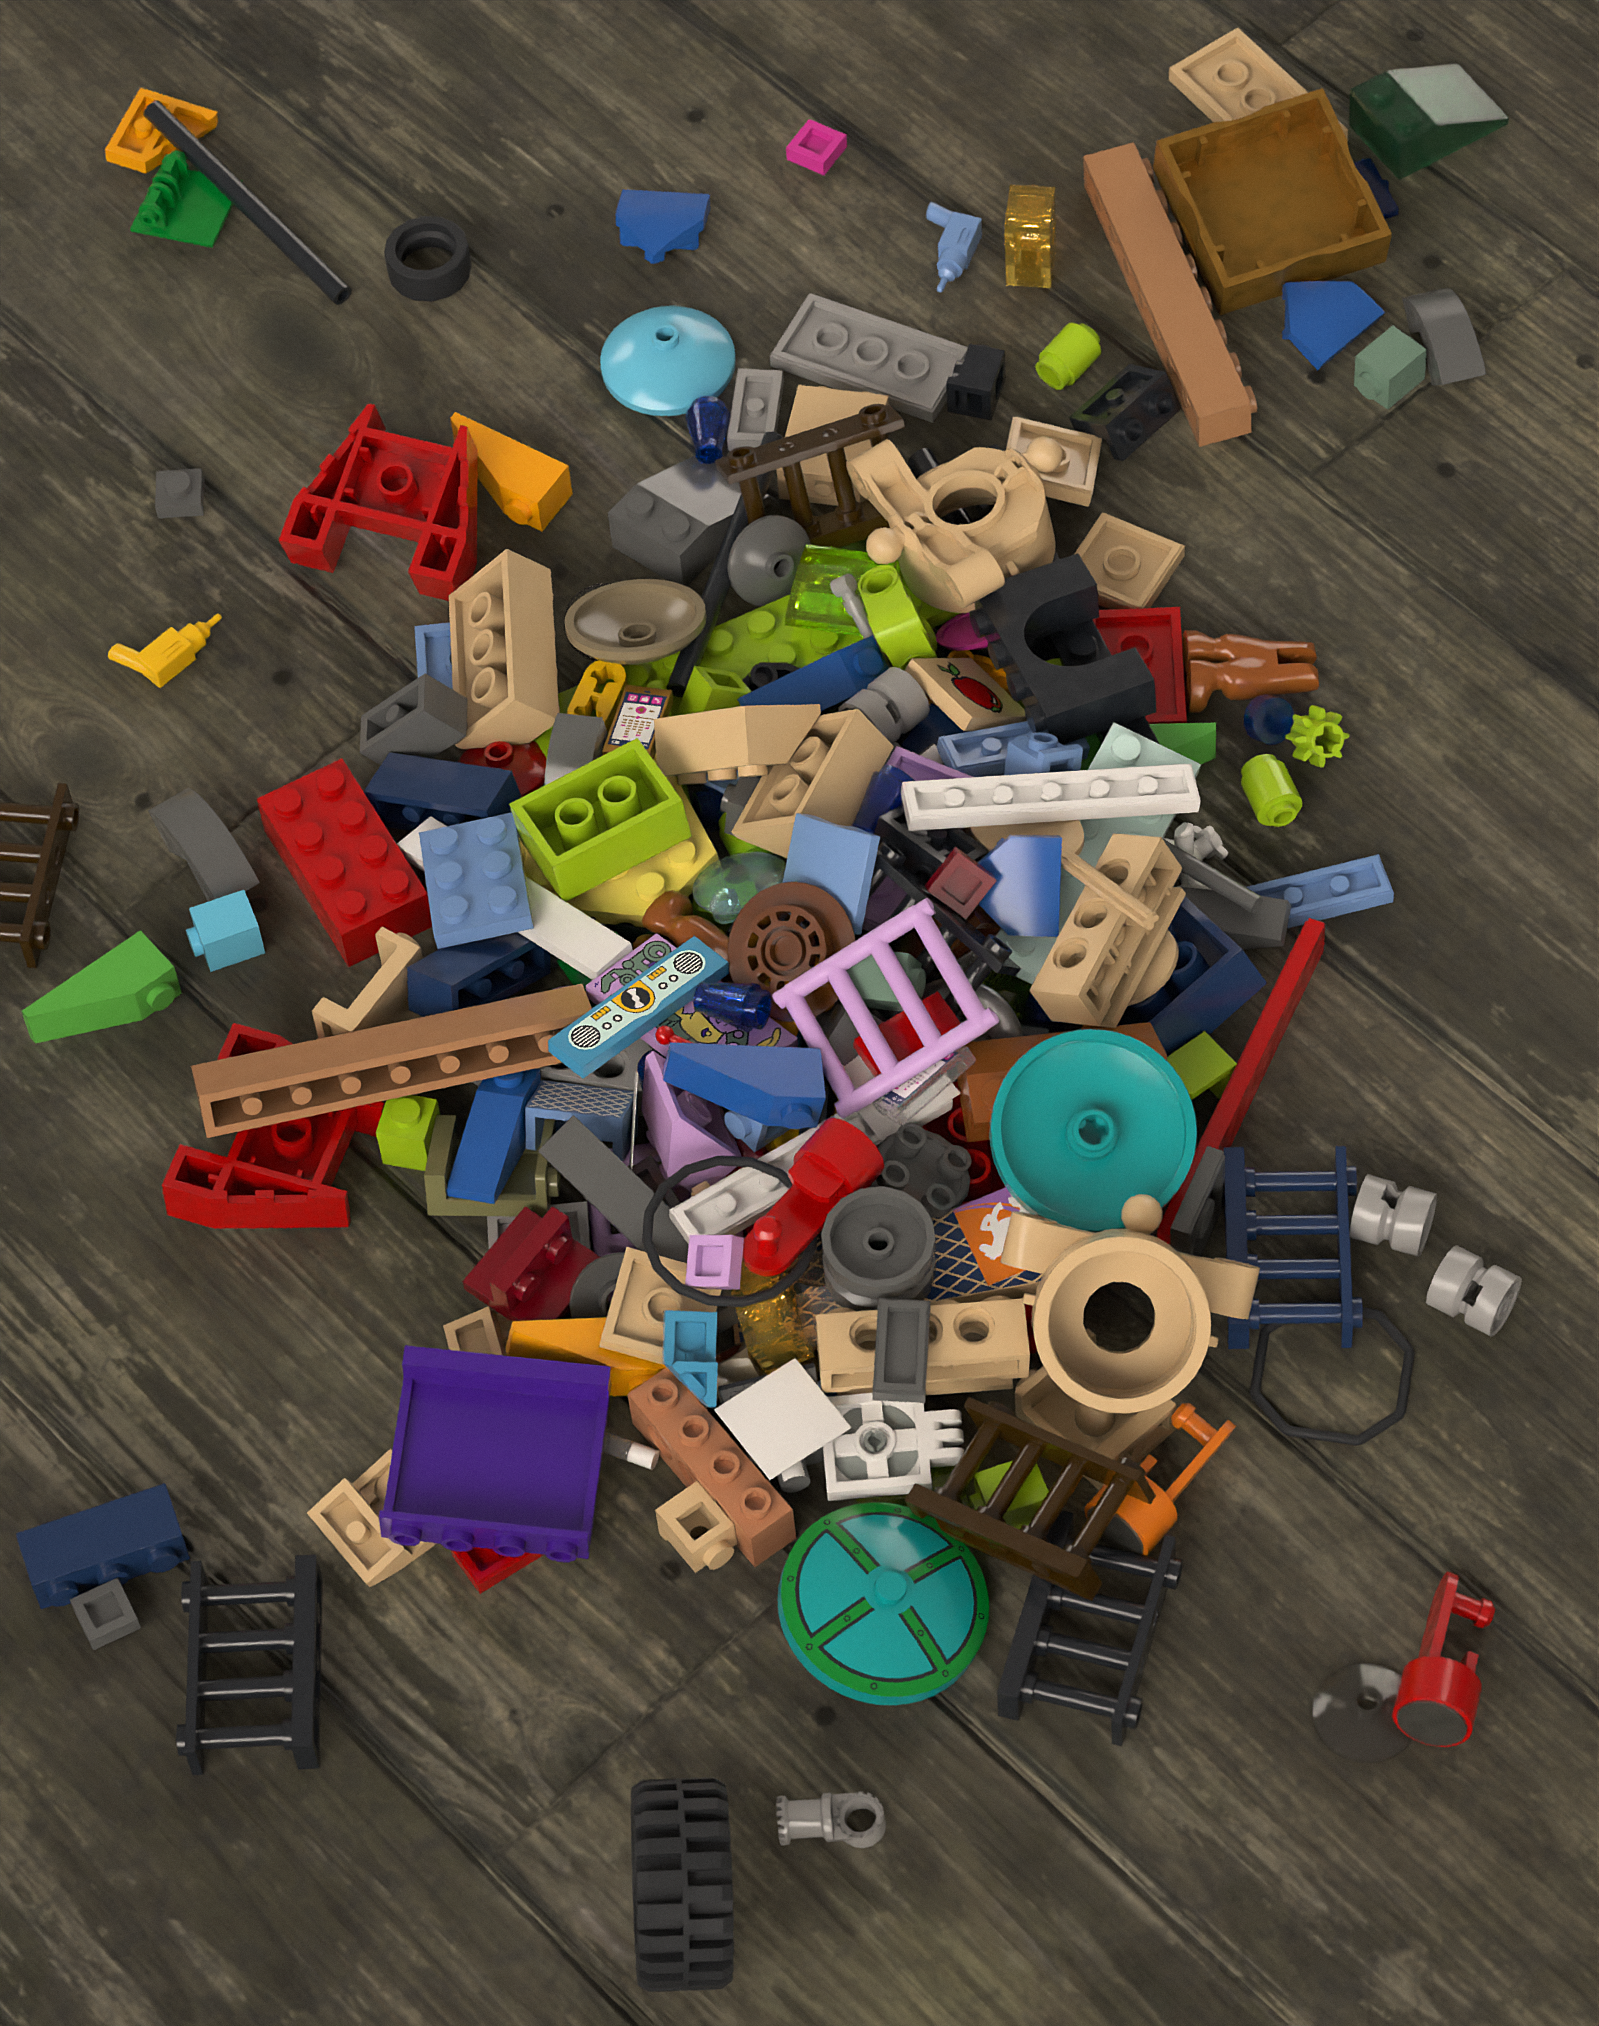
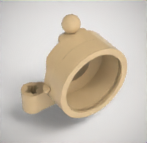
[846,436,1063,613]
[1000,1194,1260,1437]

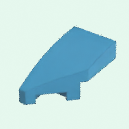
[663,1310,718,1408]

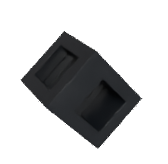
[946,344,1006,420]

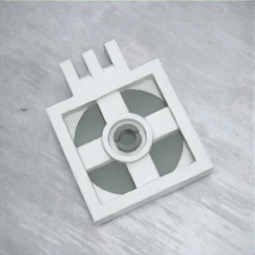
[823,1393,965,1501]

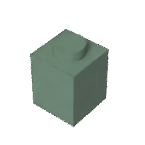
[1354,325,1427,410]
[847,952,926,1011]

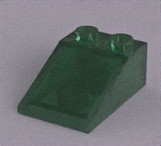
[1349,64,1509,180]

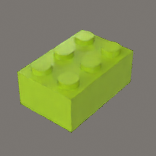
[509,738,692,902]

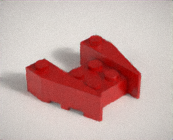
[279,403,478,601]
[162,1023,385,1229]

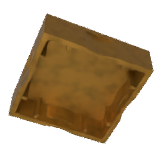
[1153,88,1392,315]

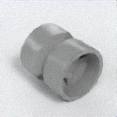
[838,667,930,744]
[1349,1174,1437,1257]
[1426,1245,1522,1337]

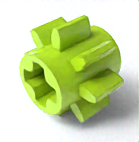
[1285,705,1349,767]

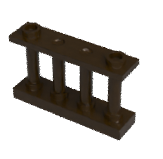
[715,404,905,569]
[0,783,80,968]
[904,1397,1156,1601]

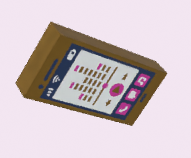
[602,685,673,759]

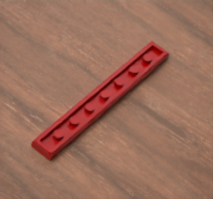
[1157,918,1325,1245]

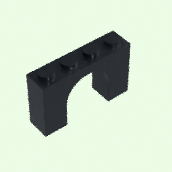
[969,553,1156,745]

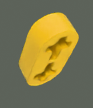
[567,660,628,733]

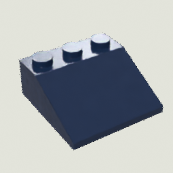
[1117,886,1267,1057]

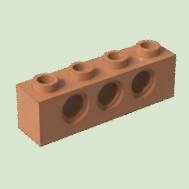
[627,1367,796,1567]

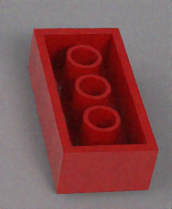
[257,758,432,967]

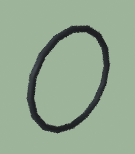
[642,1156,817,1307]

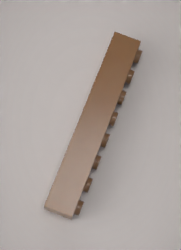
[1083,142,1257,447]
[191,984,592,1138]

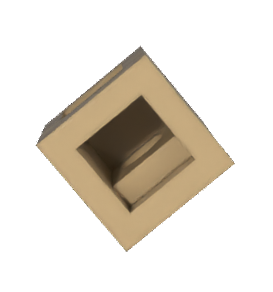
[655,1481,737,1573]

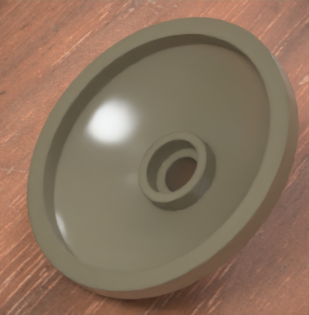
[564,579,706,665]

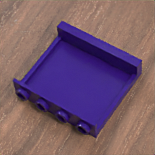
[379,1345,611,1562]

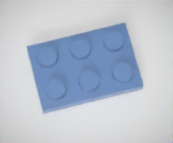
[419,813,534,949]

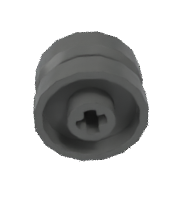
[821,1186,936,1311]

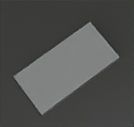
[770,293,968,423]

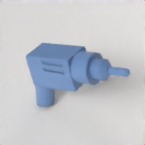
[926,202,982,293]

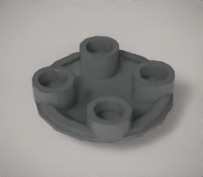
[876,1123,972,1218]

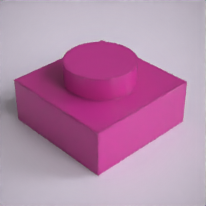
[786,119,847,175]

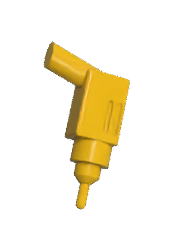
[108,614,222,688]

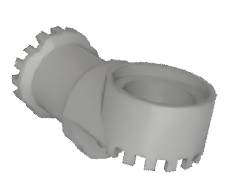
[776,1791,886,1848]

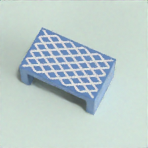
[525,1080,638,1162]

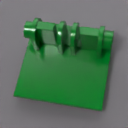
[130,150,243,248]

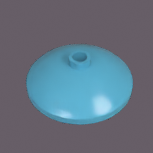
[600,306,736,416]

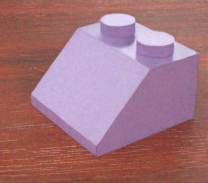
[641,1051,742,1192]

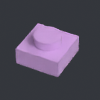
[685,1235,744,1289]

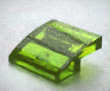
[785,544,897,636]

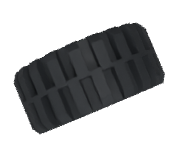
[631,1777,734,1992]

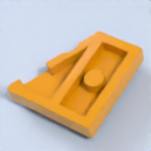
[105,87,218,174]

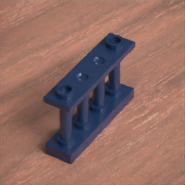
[1224,1146,1363,1349]

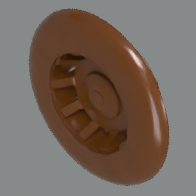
[727,882,856,1022]

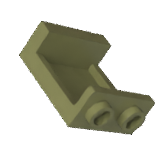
[424,1115,561,1217]

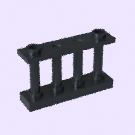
[801,840,1021,1020]
[997,1510,1183,1746]
[176,1554,323,1775]

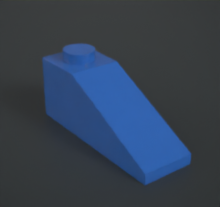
[737,635,889,715]
[662,1042,826,1129]
[446,1068,541,1204]

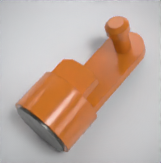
[1085,1403,1236,1556]

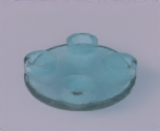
[692,851,786,924]

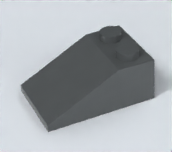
[608,454,771,586]

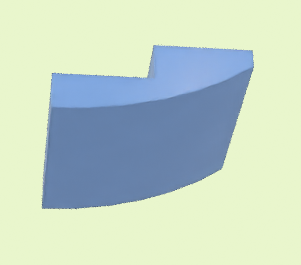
[783,813,880,934]

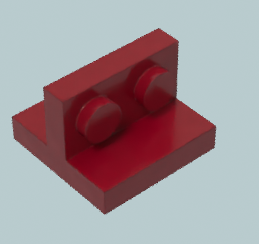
[462,1206,600,1322]

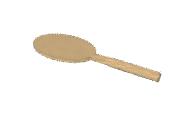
[970,820,1159,930]

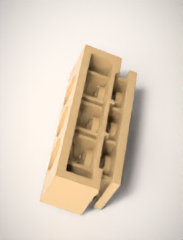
[1029,833,1186,1028]
[816,1296,1030,1396]

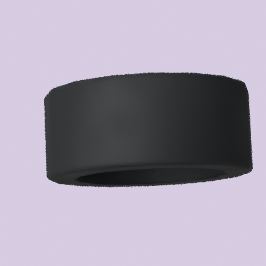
[384,216,472,302]

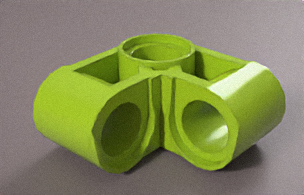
[858,565,937,671]

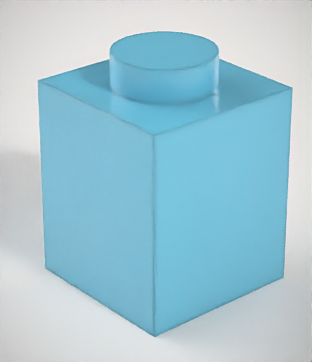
[186,890,265,972]

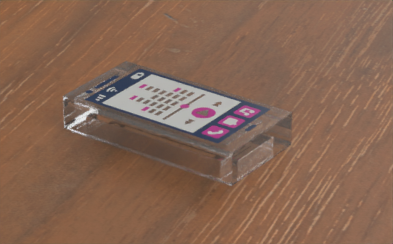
[872,1045,976,1126]

